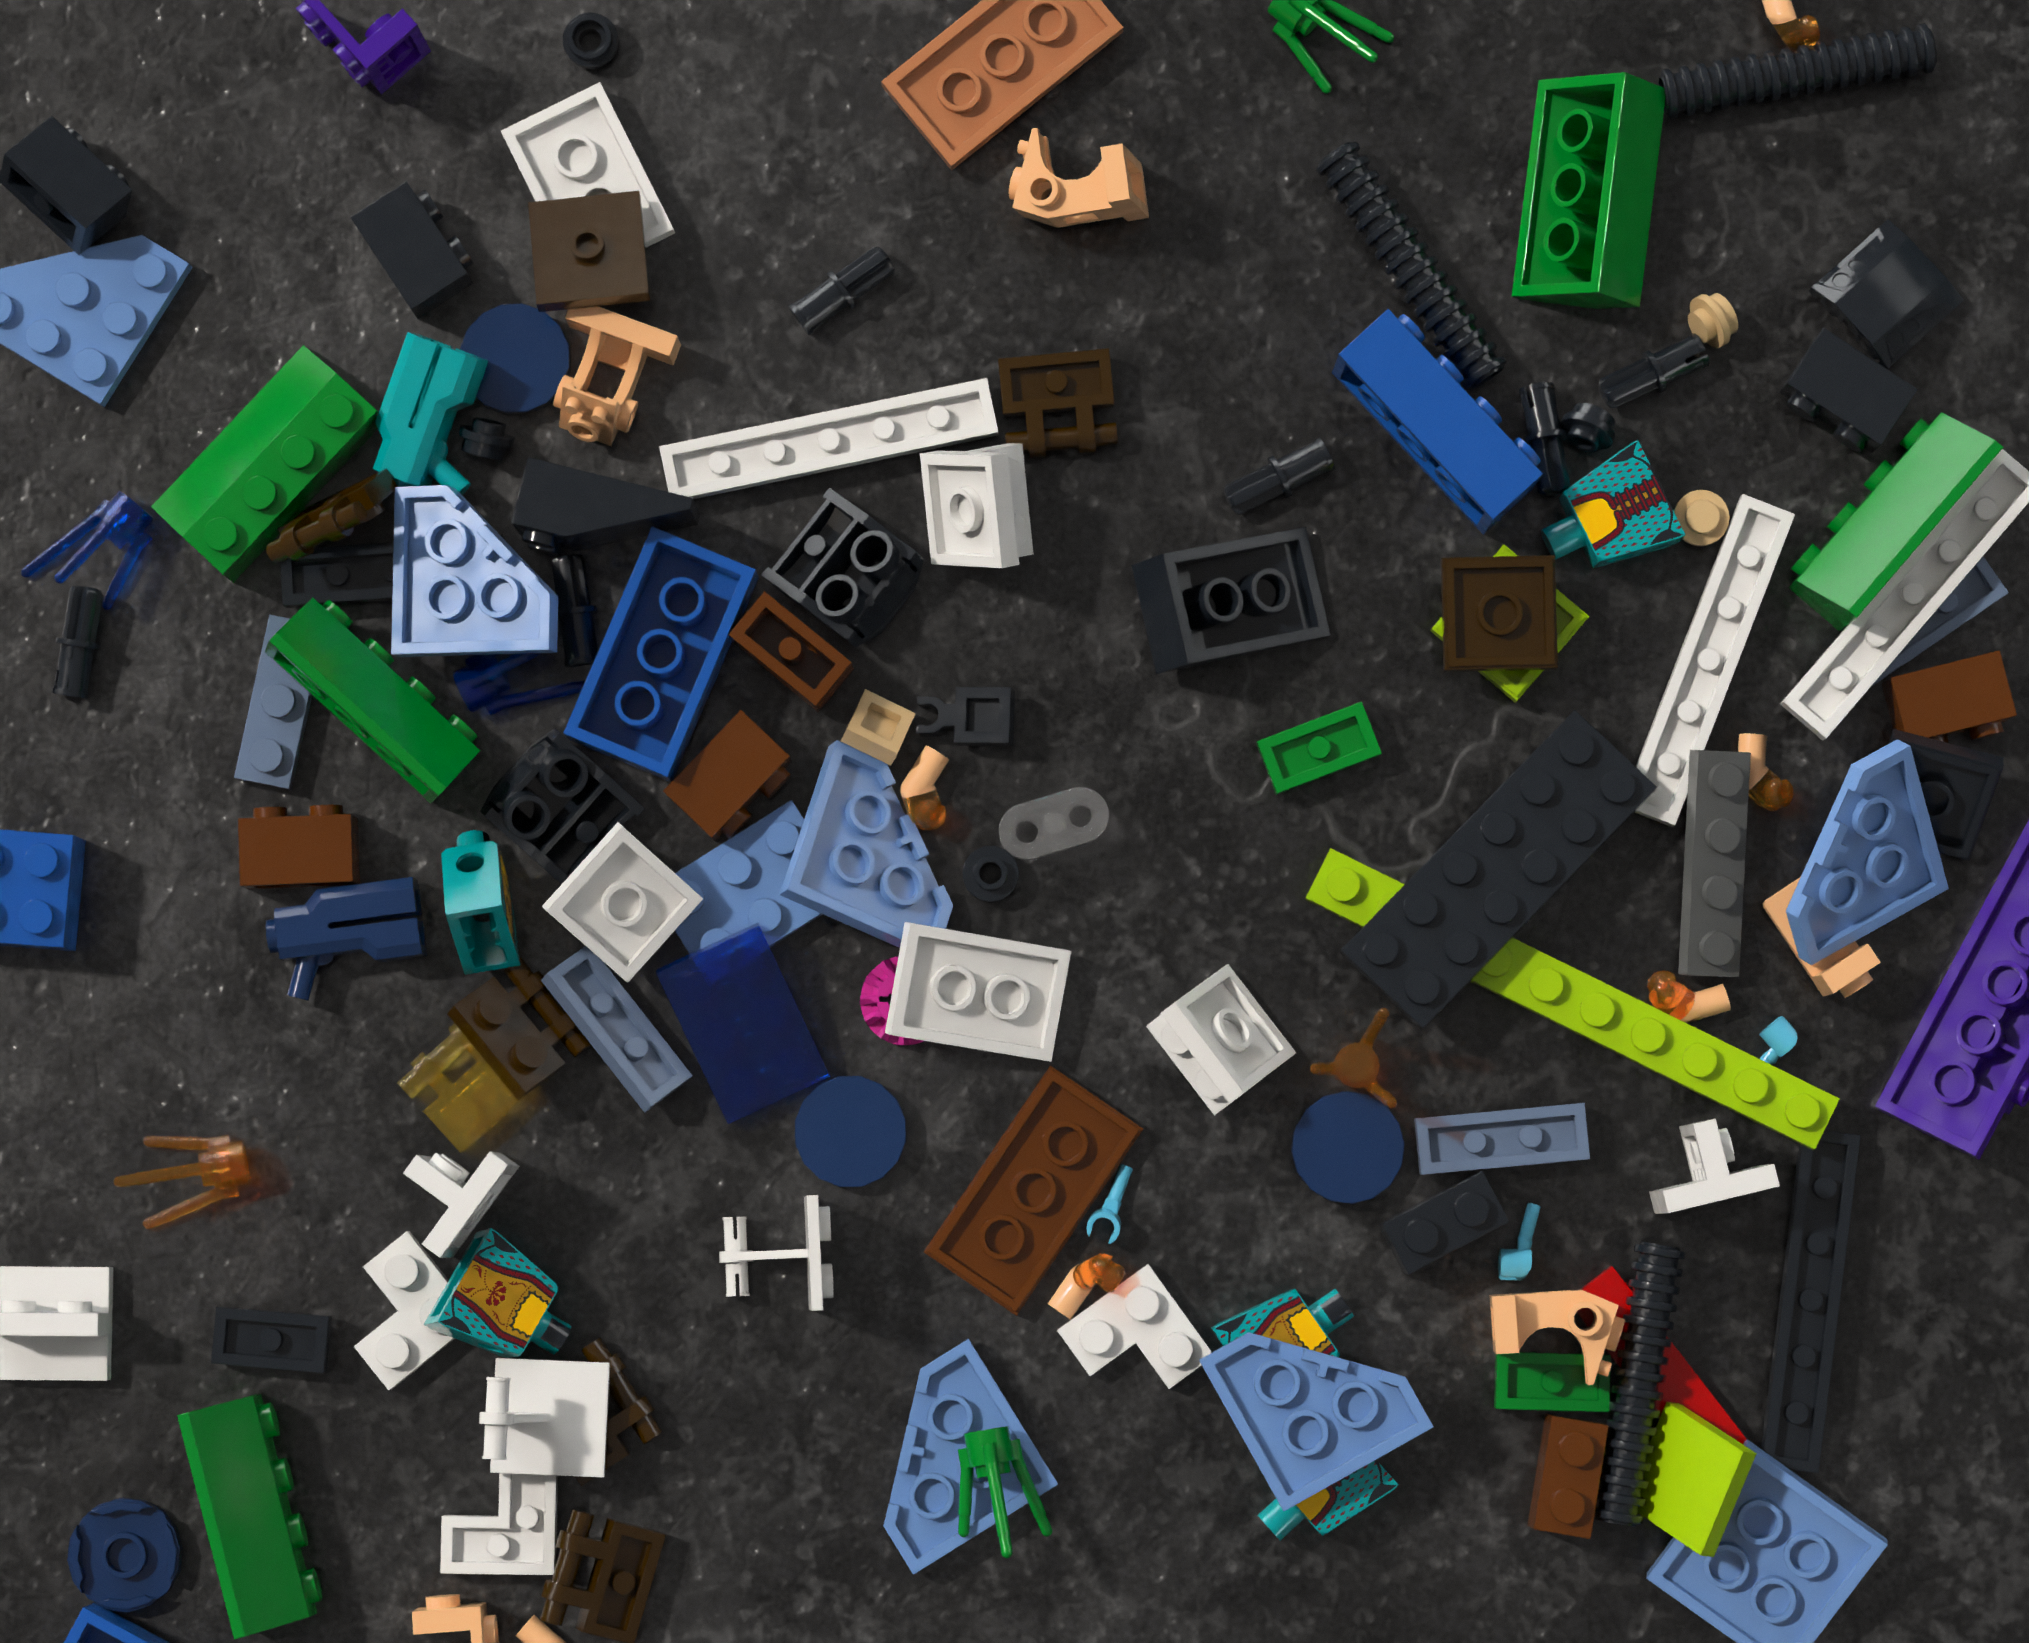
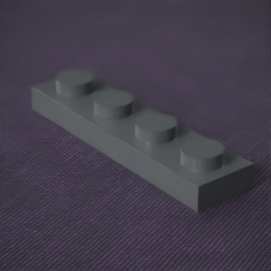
[1678,750,1751,977]

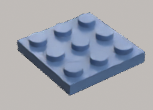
[1646,1439,1888,1643]

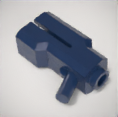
[266,877,427,1001]

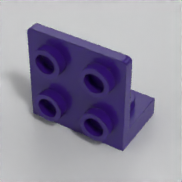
[295,0,431,95]

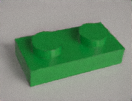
[1256,701,1382,795]
[1494,1352,1611,1412]

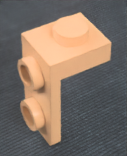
[1763,877,1881,998]
[412,1594,499,1643]

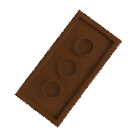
[924,1065,1143,1316]

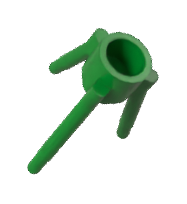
[1267,0,1394,94]
[958,1426,1053,1558]

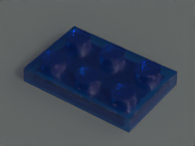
[656,923,830,1124]

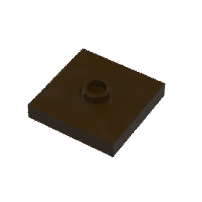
[528,191,650,312]
[1441,555,1558,672]

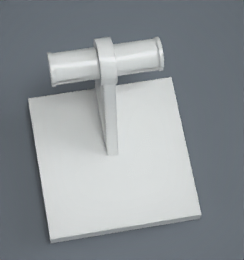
[719,1195,833,1311]
[479,1358,610,1477]

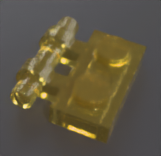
[397,1023,534,1153]

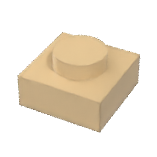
[841,689,915,766]

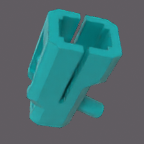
[373,332,489,495]

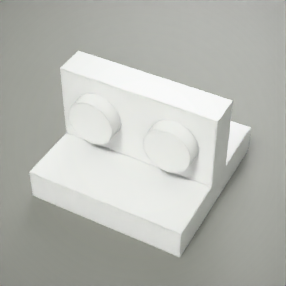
[920,443,1033,568]
[542,822,703,983]
[1146,964,1296,1116]
[1649,1119,1780,1214]
[403,1151,520,1258]
[0,1266,113,1381]

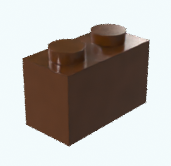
[728,591,854,713]
[1882,650,2017,743]
[663,710,792,841]
[238,805,360,890]
[1527,1414,1609,1539]

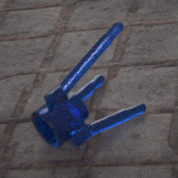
[21,491,153,610]
[453,653,586,715]

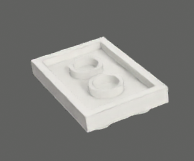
[501,82,675,247]
[885,922,1071,1062]

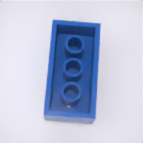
[1332,309,1543,535]
[563,526,759,782]
[0,829,86,951]

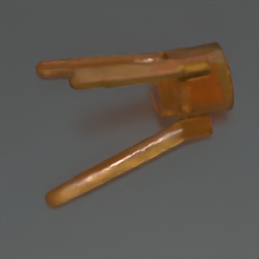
[1310,1008,1397,1108]
[114,1135,250,1229]

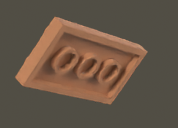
[881,0,1123,170]

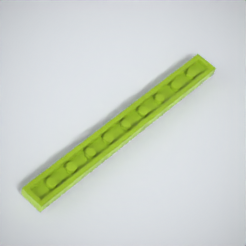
[1306,848,1840,1150]

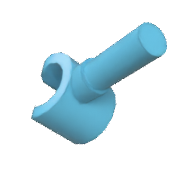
[1759,1016,1797,1065]
[1086,1164,1133,1244]
[1498,1203,1541,1281]

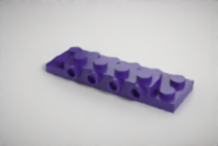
[1875,820,2029,1160]

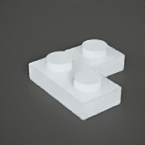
[354,1231,455,1390]
[1057,1264,1212,1389]
[440,1473,558,1575]

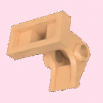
[1009,128,1149,228]
[553,306,681,446]
[1489,1289,1625,1385]

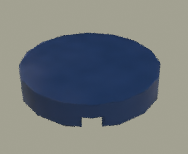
[460,304,571,415]
[795,1076,906,1187]
[1291,1091,1404,1204]
[67,1498,183,1612]

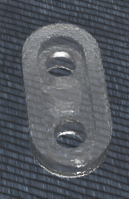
[999,787,1109,861]

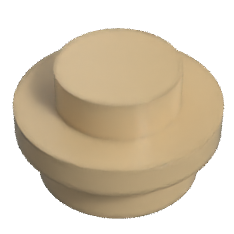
[1688,293,1738,348]
[1674,490,1730,546]

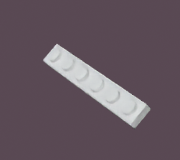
[659,378,999,499]
[1780,449,2029,740]
[1635,494,1795,827]

